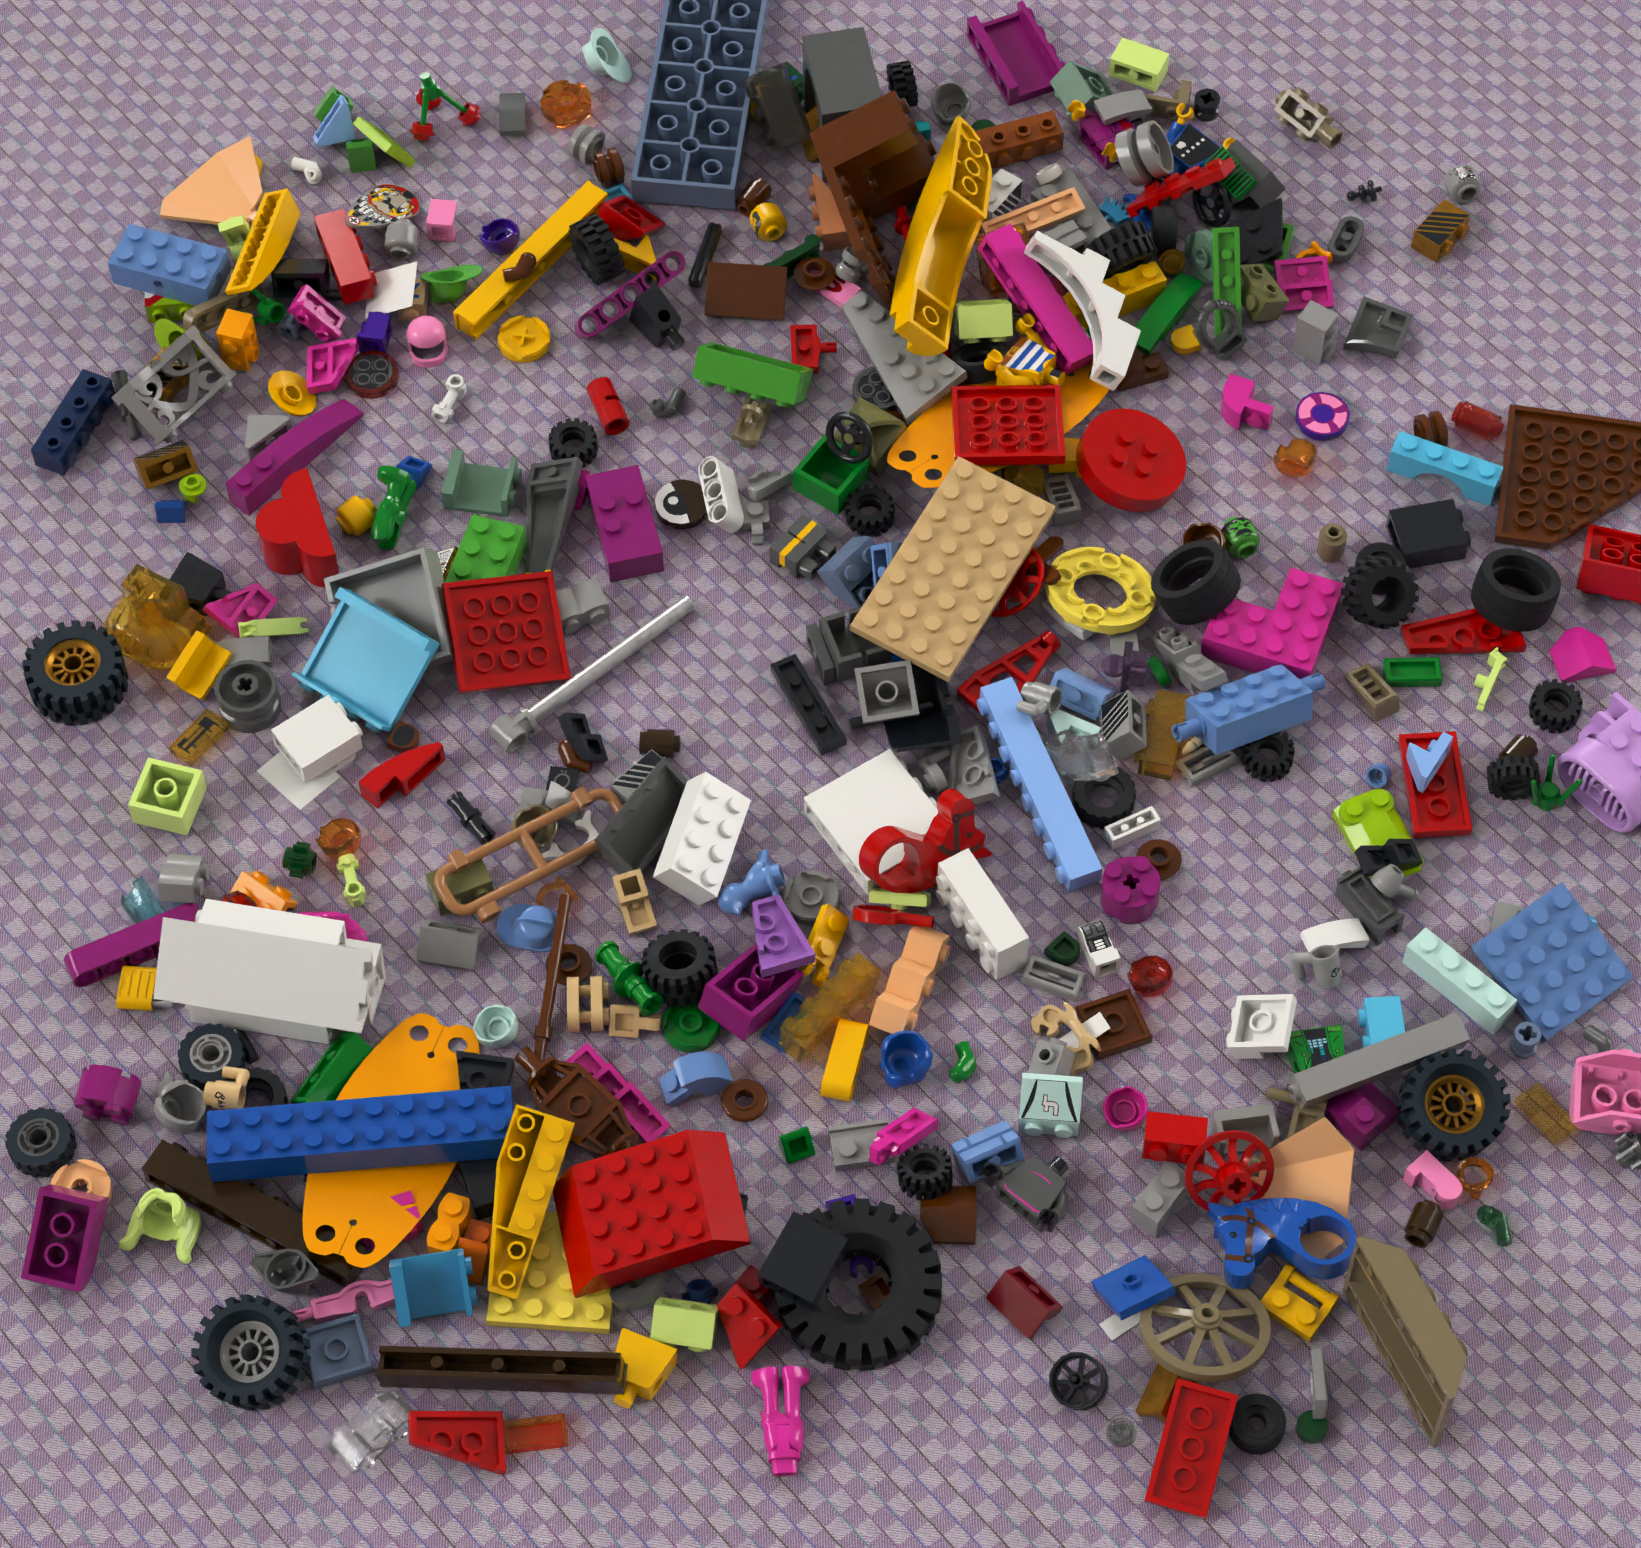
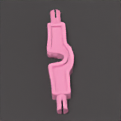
[293,1279,395,1324]

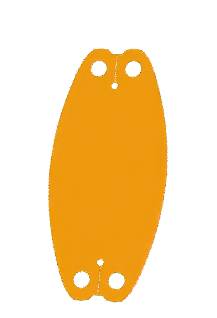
[887,360,1110,488]
[302,1013,480,1268]

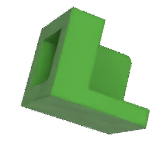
[314,86,354,122]

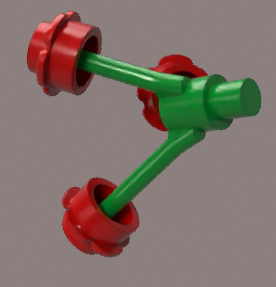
[409,72,481,141]

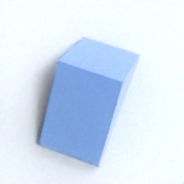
[313,94,356,147]

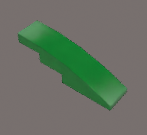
[1135,272,1204,356]

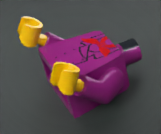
[1067,100,1144,170]

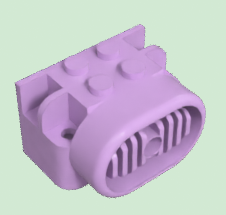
[1557,692,1641,833]

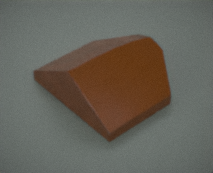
[920,1186,976,1245]

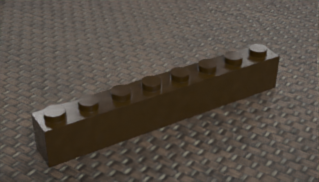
[142,1139,368,1287]

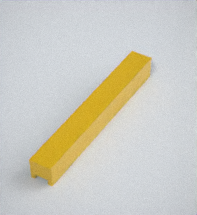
[453,180,608,340]

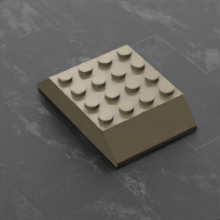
[1342,1236,1468,1448]

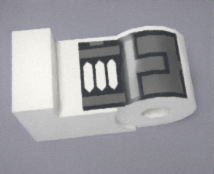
[1077,920,1121,980]

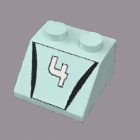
[1018,1073,1083,1138]

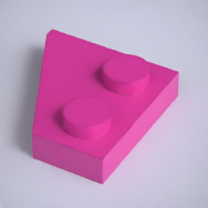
[306,338,360,394]
[202,582,278,638]

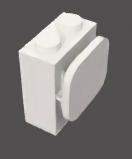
[271,695,363,783]

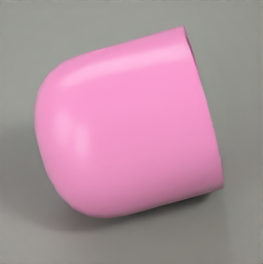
[407,316,447,368]

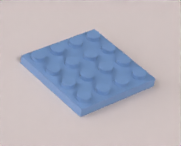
[1471,882,1634,1043]

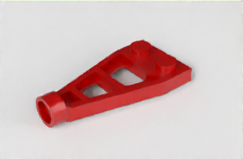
[957,631,1061,719]

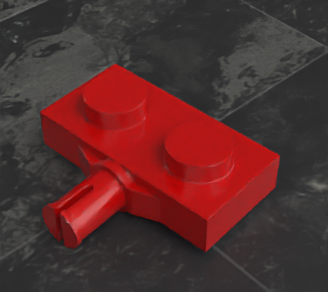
[790,324,837,374]

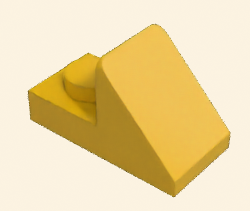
[614,234,656,281]

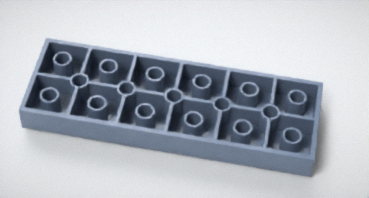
[631,0,771,210]

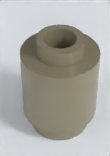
[1317,524,1347,563]

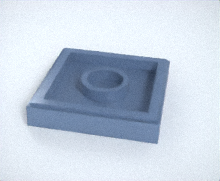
[302,1313,375,1389]

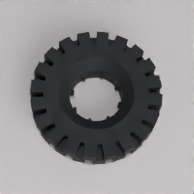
[775,1198,942,1371]

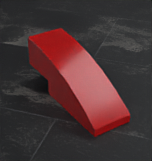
[358,742,445,809]

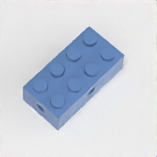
[108,224,231,306]

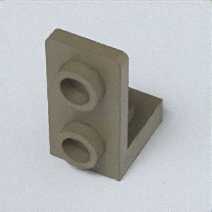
[1144,80,1192,120]

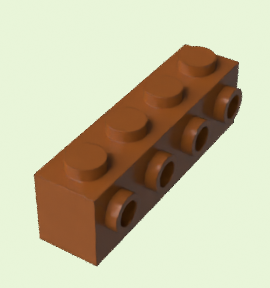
[975,110,1064,169]

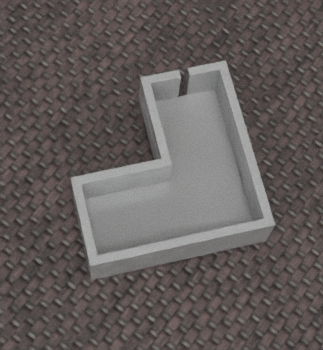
[324,547,454,669]

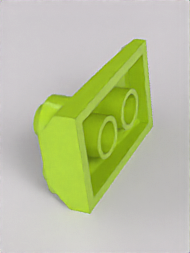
[1332,789,1424,880]

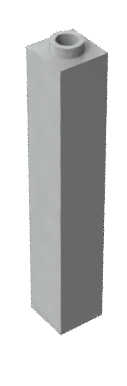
[1288,1012,1470,1109]

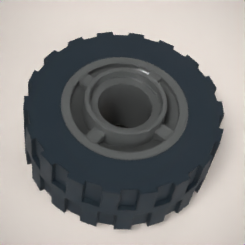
[5,1107,77,1178]

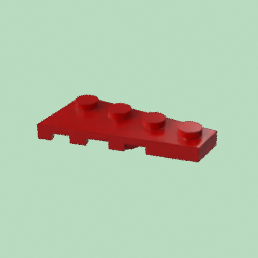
[1126,157,1236,218]
[1400,608,1526,654]

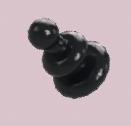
[1347,180,1382,202]

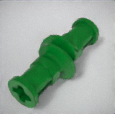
[595,941,663,1016]

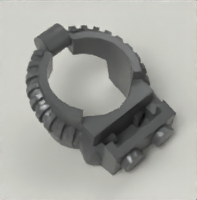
[1192,299,1248,361]

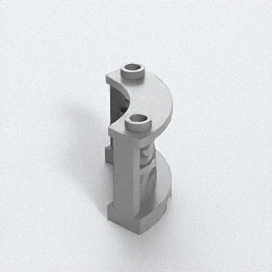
[111,325,237,446]

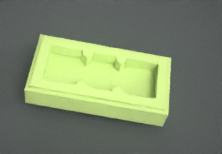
[869,888,931,910]

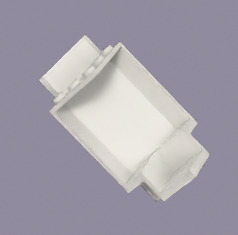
[153,899,386,1044]

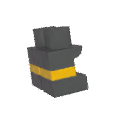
[769,514,836,580]

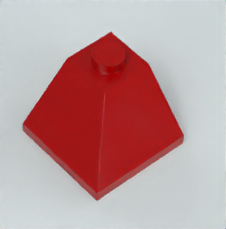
[597,194,666,241]

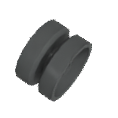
[215,660,281,733]

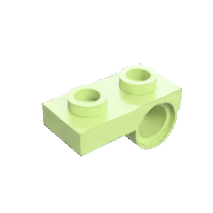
[218,215,251,263]

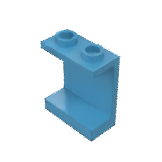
[389,1248,478,1327]

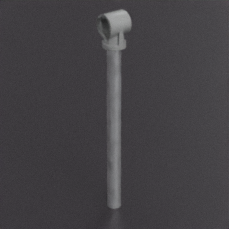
[489,595,695,754]

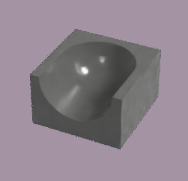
[802,27,882,183]

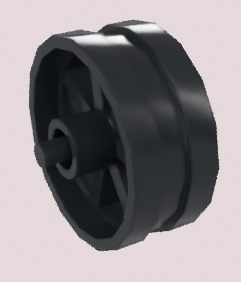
[1049,1352,1109,1411]

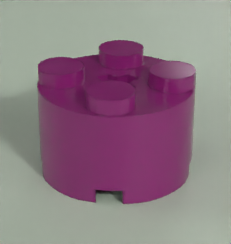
[1100,856,1161,924]
[73,1064,142,1125]

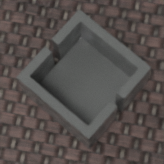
[819,606,891,681]

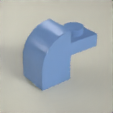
[659,1051,733,1106]

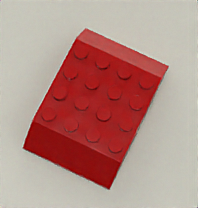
[553,1130,752,1298]

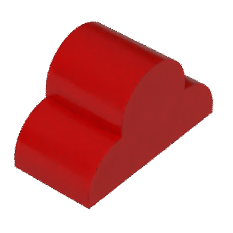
[256,468,339,588]

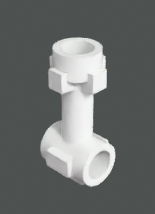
[432,374,467,423]

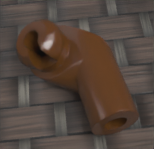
[558,739,593,774]

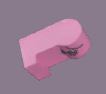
[1403,1150,1462,1210]

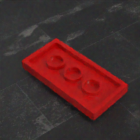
[1398,731,1472,838]
[1144,1378,1238,1519]

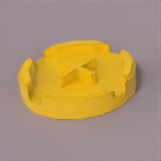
[498,315,550,363]

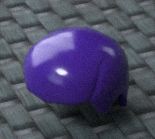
[479,218,520,255]

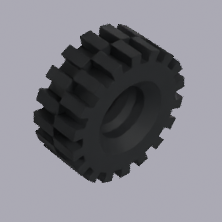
[568,214,624,285]

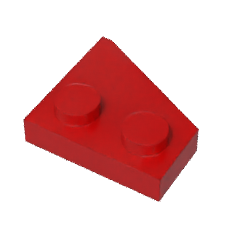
[717,1281,783,1369]

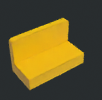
[166,630,232,700]

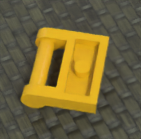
[1261,1263,1340,1342]

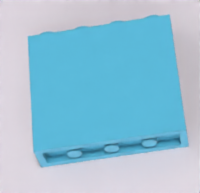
[291,587,440,733]

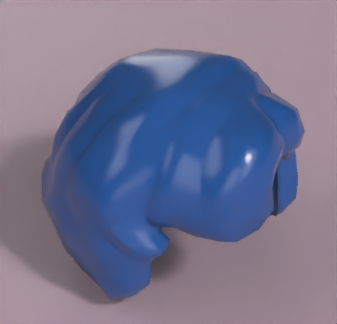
[880,1030,933,1089]

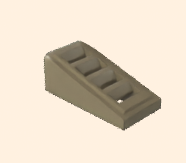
[1344,663,1400,721]

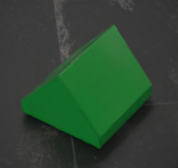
[778,1126,816,1164]

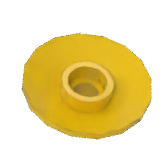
[268,370,316,417]

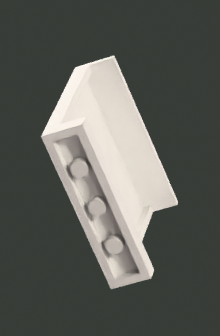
[804,749,938,896]

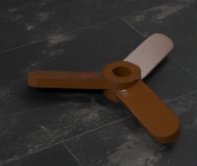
[1024,536,1064,586]

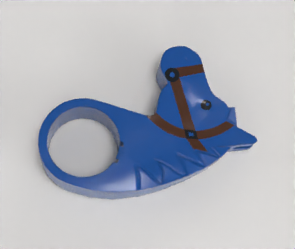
[1208,1198,1356,1289]

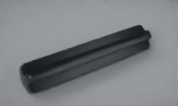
[688,222,722,289]

